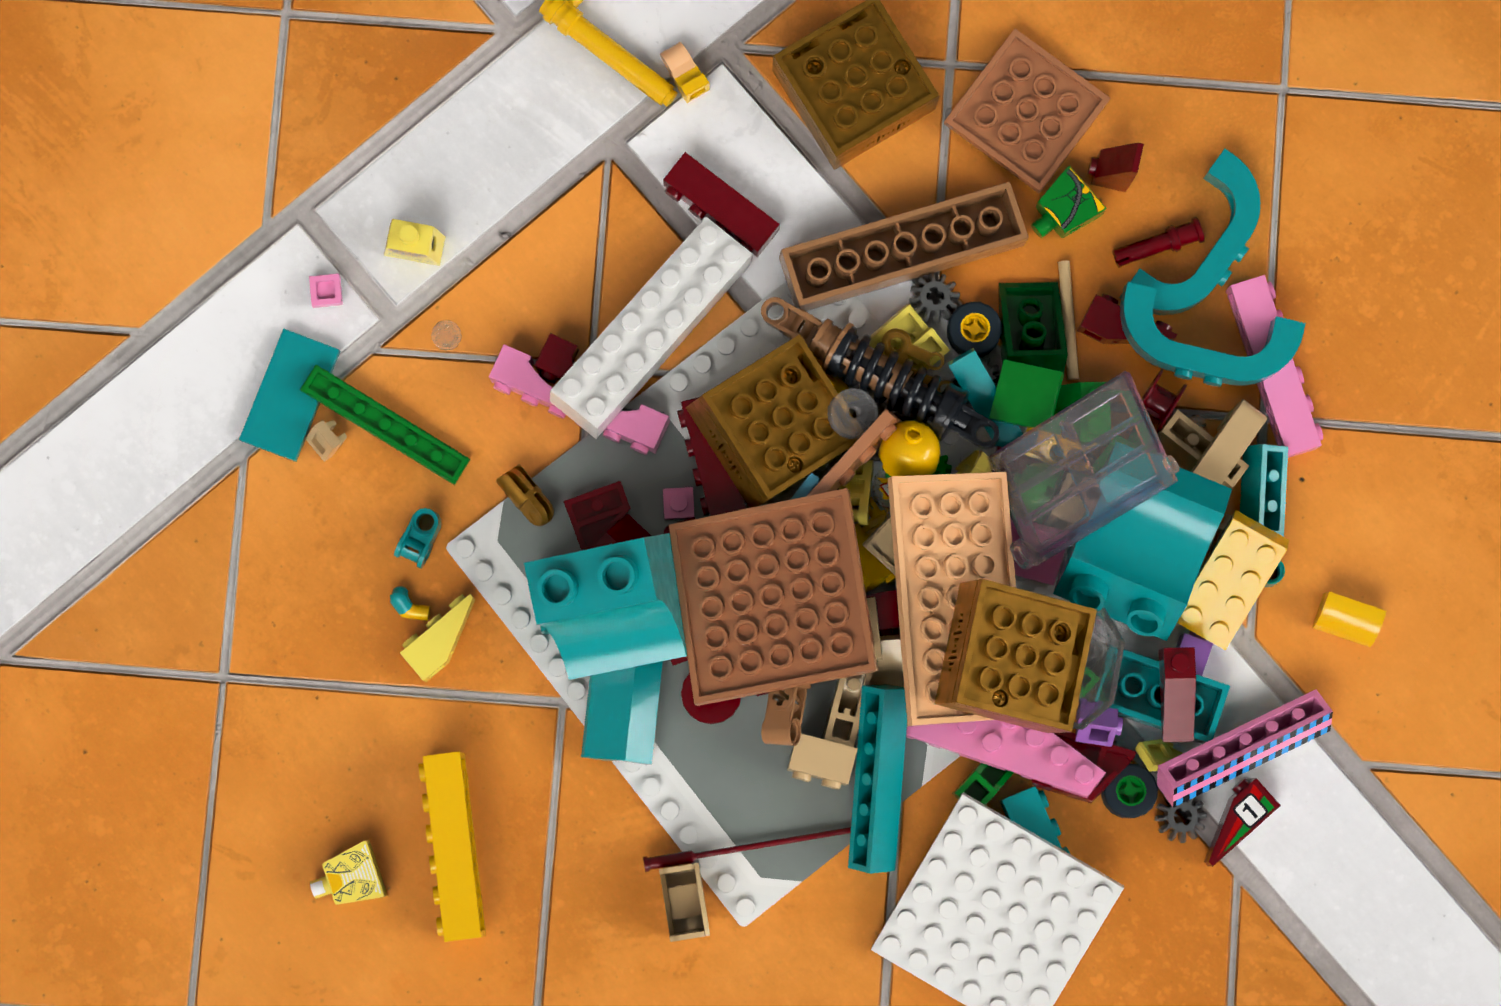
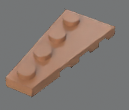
[807,409,902,496]

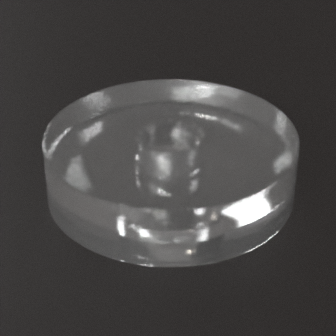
[827,388,878,439]

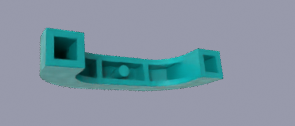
[1119,149,1261,315]
[1120,281,1306,387]

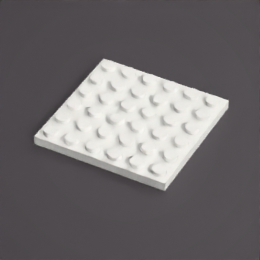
[871,792,1124,1006]

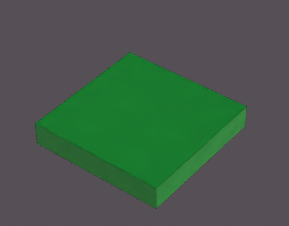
[989,359,1064,432]

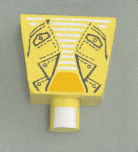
[310,840,388,905]

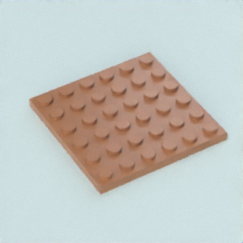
[669,488,878,706]

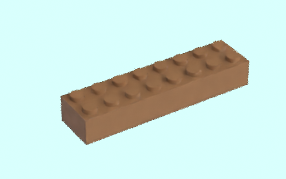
[779,182,1029,311]

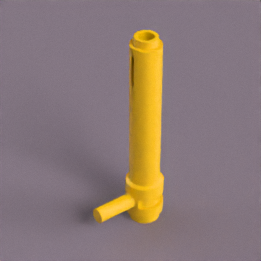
[539,0,678,107]

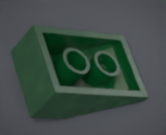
[998,282,1068,373]

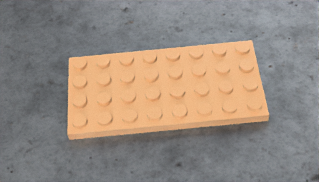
[888,472,1016,726]

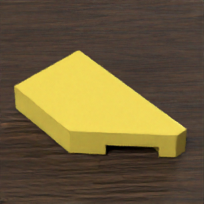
[1135,739,1183,772]

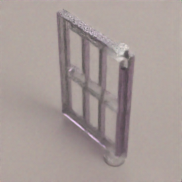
[987,371,1179,570]

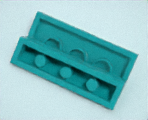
[581,661,663,765]

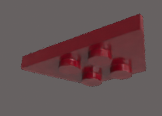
[1031,732,1136,803]

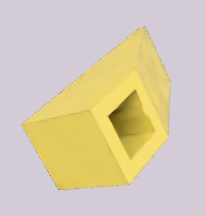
[400,594,475,682]

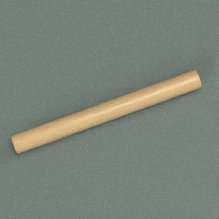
[1058,261,1079,380]

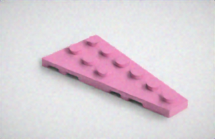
[906,720,1106,798]

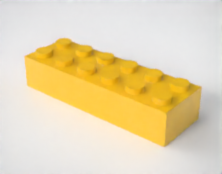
[418,751,486,942]

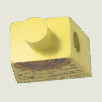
[384,219,445,266]

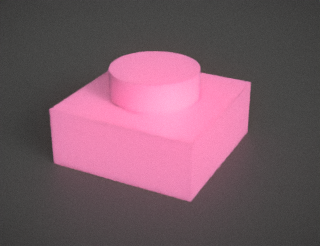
[309,274,343,308]
[663,487,694,520]

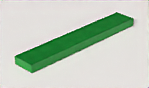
[300,365,470,486]

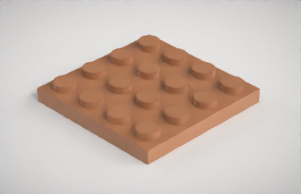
[944,29,1110,194]

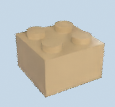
[787,733,858,790]

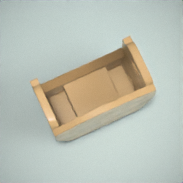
[659,863,710,942]

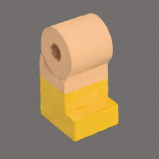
[660,42,710,103]

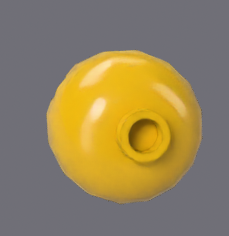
[878,421,940,477]

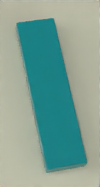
[947,348,1024,463]

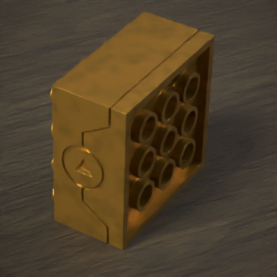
[772,0,939,170]
[686,334,863,508]
[934,579,1097,733]

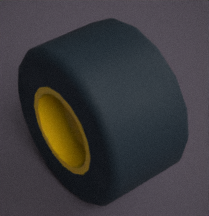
[947,302,1002,358]

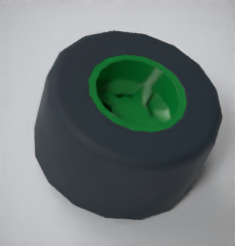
[1101,764,1158,818]

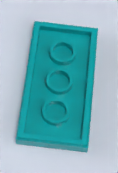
[239,329,341,462]

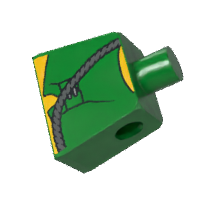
[1031,166,1107,238]

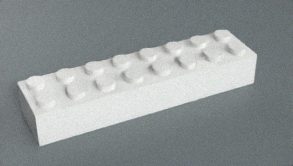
[550,217,752,439]

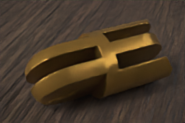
[496,464,554,527]

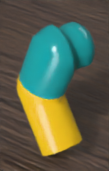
[390,586,430,621]

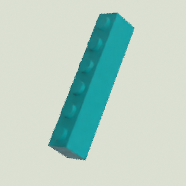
[848,684,907,874]

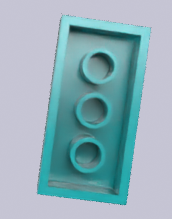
[1091,646,1230,744]

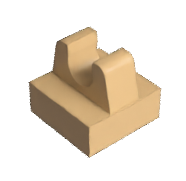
[306,420,347,462]

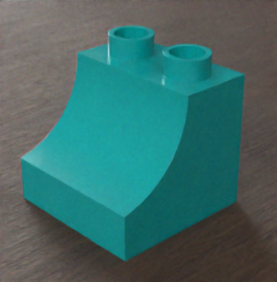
[1053,442,1232,641]
[524,533,687,680]

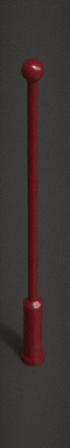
[643,827,851,872]

